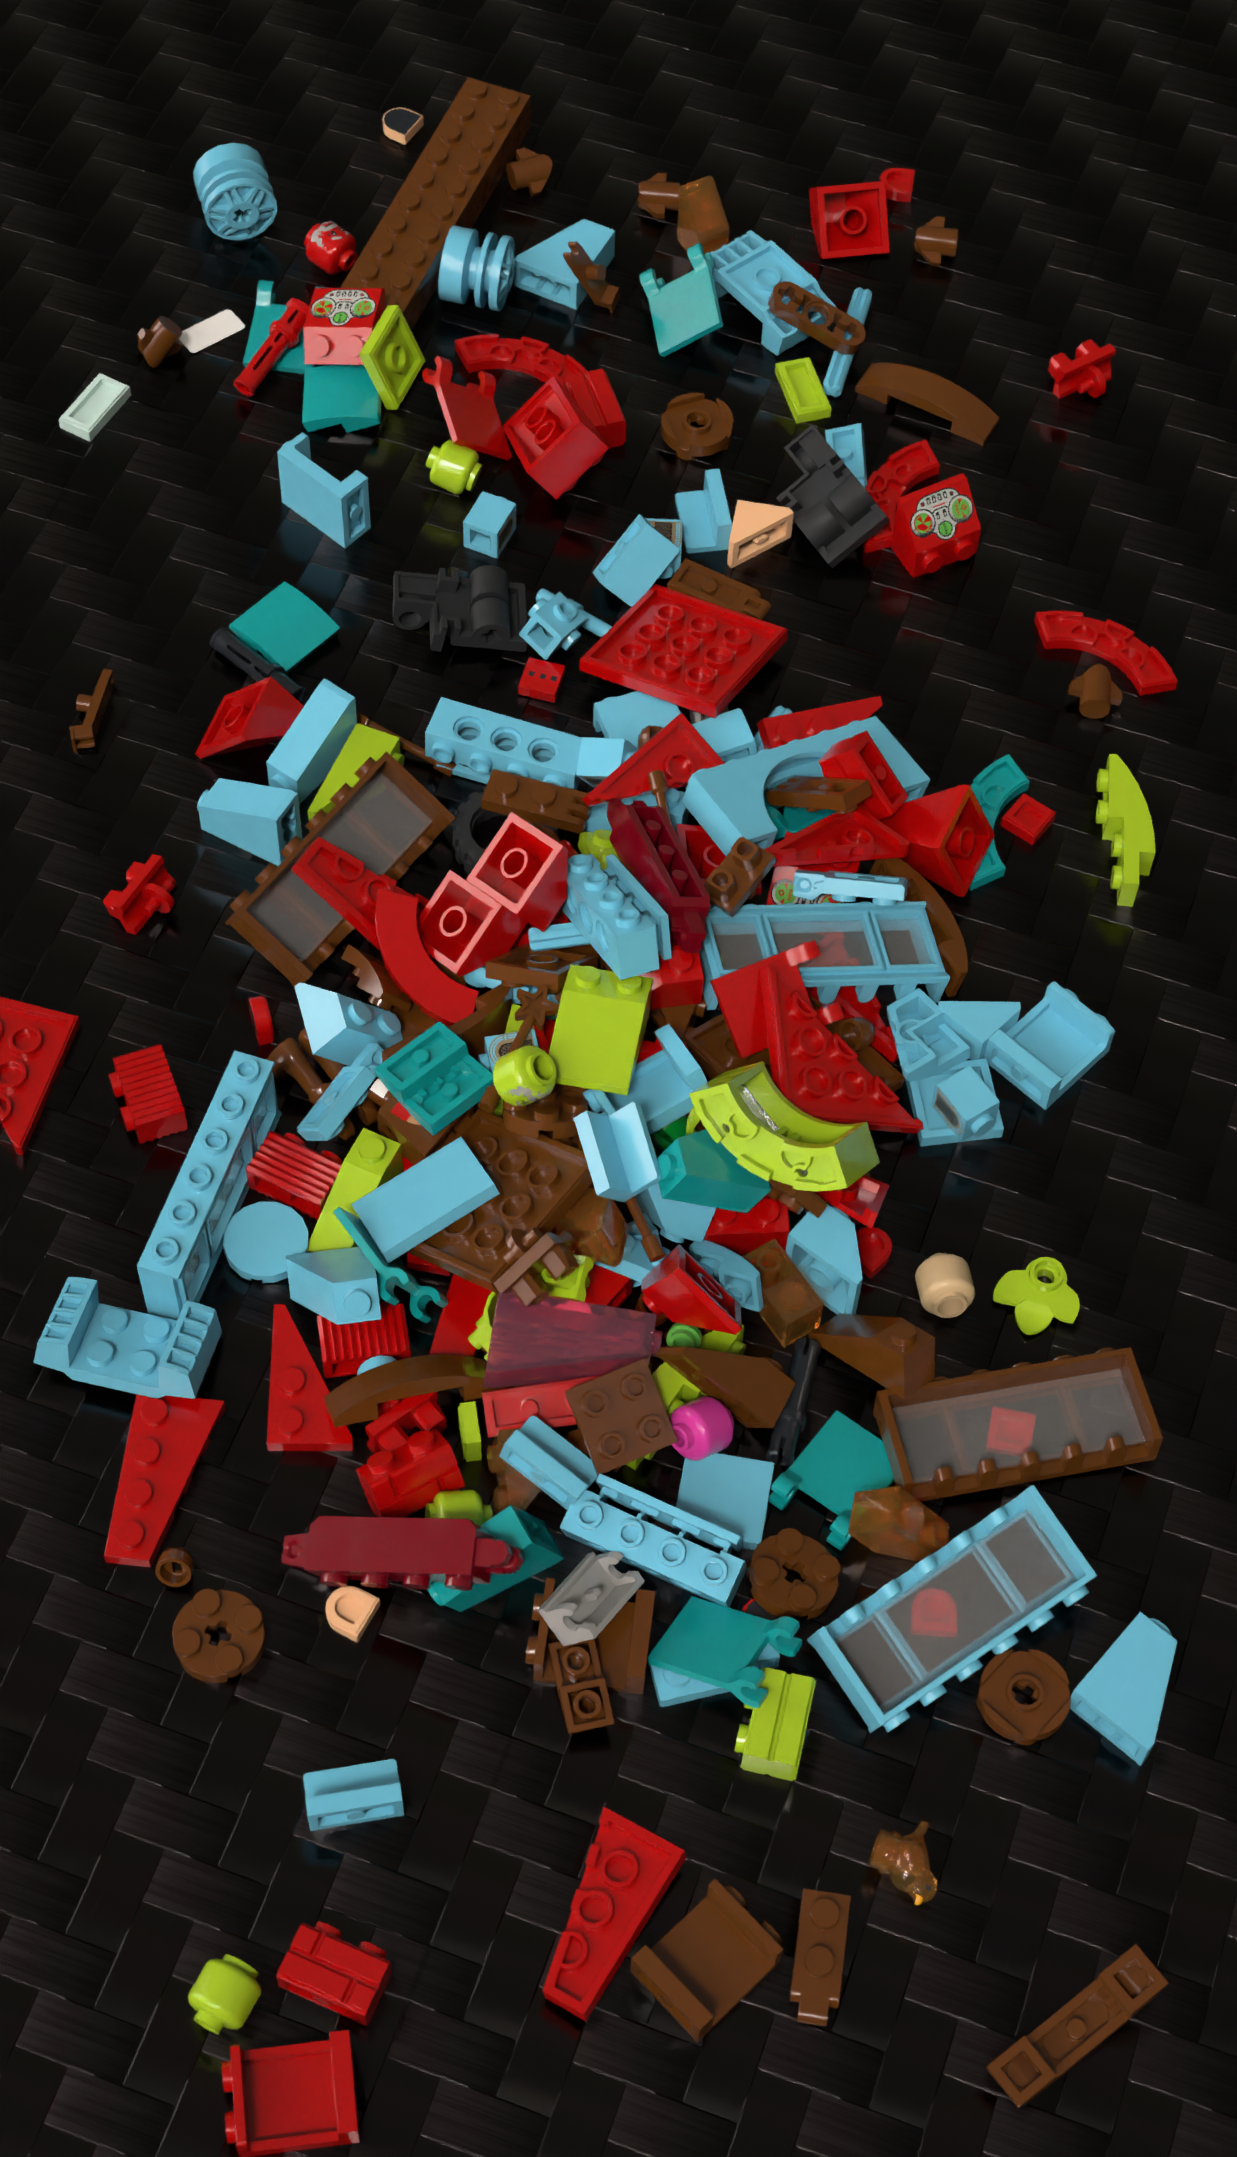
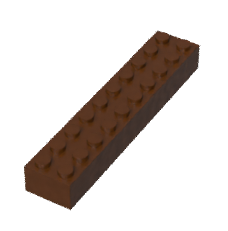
[340,78,531,331]

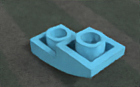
[689,1240,764,1312]

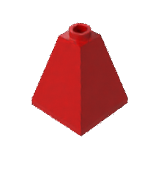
[879,784,995,897]

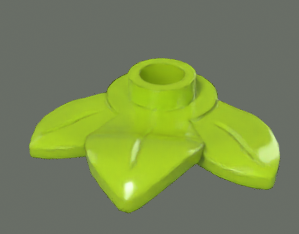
[993,1257,1080,1335]

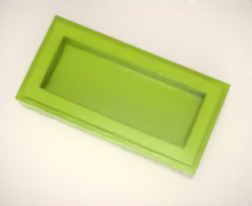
[775,357,831,424]

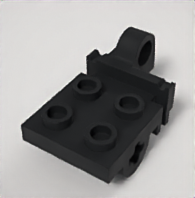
[776,424,890,568]
[393,565,528,652]

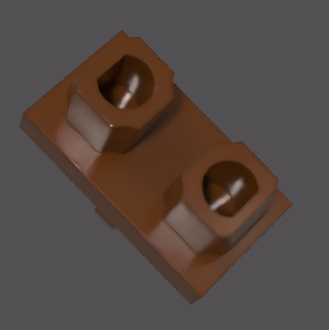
[704,837,776,918]
[493,1227,579,1307]

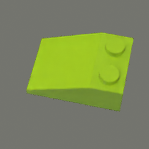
[548,965,653,1095]

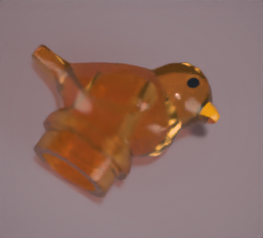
[868,1820,938,1905]

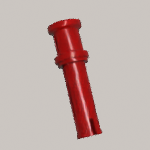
[233,298,309,397]

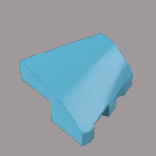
[887,988,970,1081]

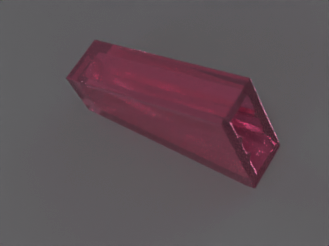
[483,1292,663,1388]

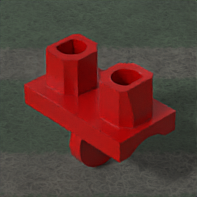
[1048,339,1116,399]
[103,854,177,935]
[365,1392,447,1454]

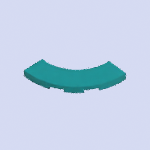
[969,754,1030,891]

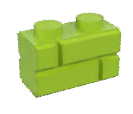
[734,1667,816,1781]

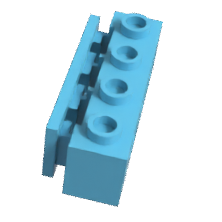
[425,697,582,790]
[560,854,672,980]
[560,1473,747,1608]

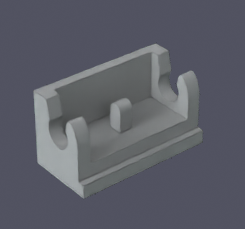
[538,1551,645,1646]

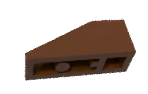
[809,1313,935,1399]
[656,1347,796,1428]

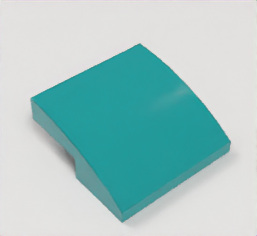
[302,364,381,433]
[229,581,340,675]
[374,1021,493,1136]

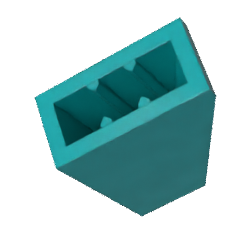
[657,1124,771,1213]
[427,1505,565,1612]

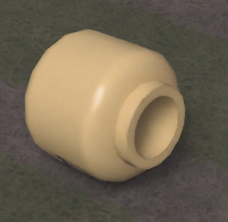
[915,1253,975,1318]

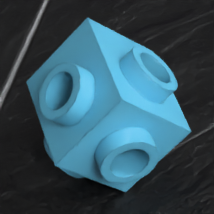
[519,592,587,660]

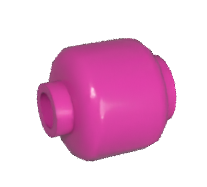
[669,1397,734,1461]

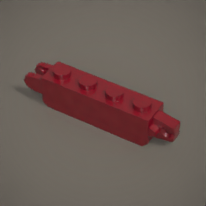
[606,799,710,953]
[281,1516,525,1591]

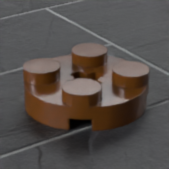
[661,393,734,460]
[502,1088,588,1139]
[747,1528,840,1619]
[172,1589,266,1684]
[976,1649,1071,1746]

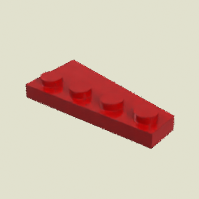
[291,837,430,957]
[104,1394,226,1568]
[543,1807,686,2021]

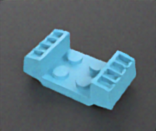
[711,230,837,356]
[34,1277,222,1399]

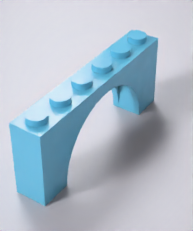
[682,716,930,856]

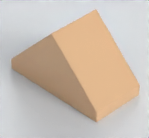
[727,500,794,569]

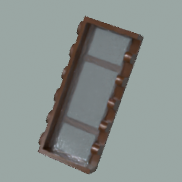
[225,751,456,988]
[873,1347,1163,1505]

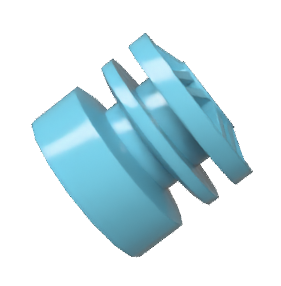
[193,143,277,240]
[438,225,515,312]

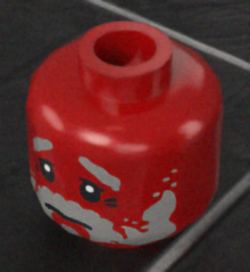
[304,221,357,275]

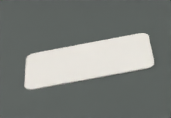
[179,309,245,353]

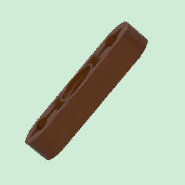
[768,281,866,355]

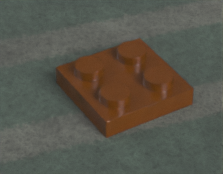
[485,943,598,994]

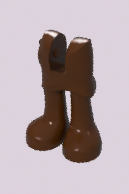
[266,1028,379,1141]

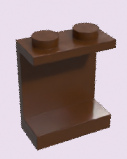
[526,1578,655,1694]
[630,1879,783,2043]

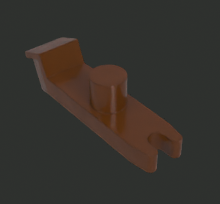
[563,242,620,313]
[70,669,115,753]

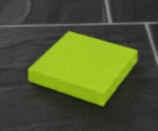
[359,305,425,410]

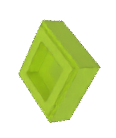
[458,1401,482,1462]

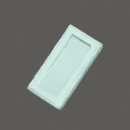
[59,373,131,442]

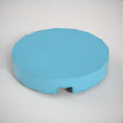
[223,1202,309,1283]

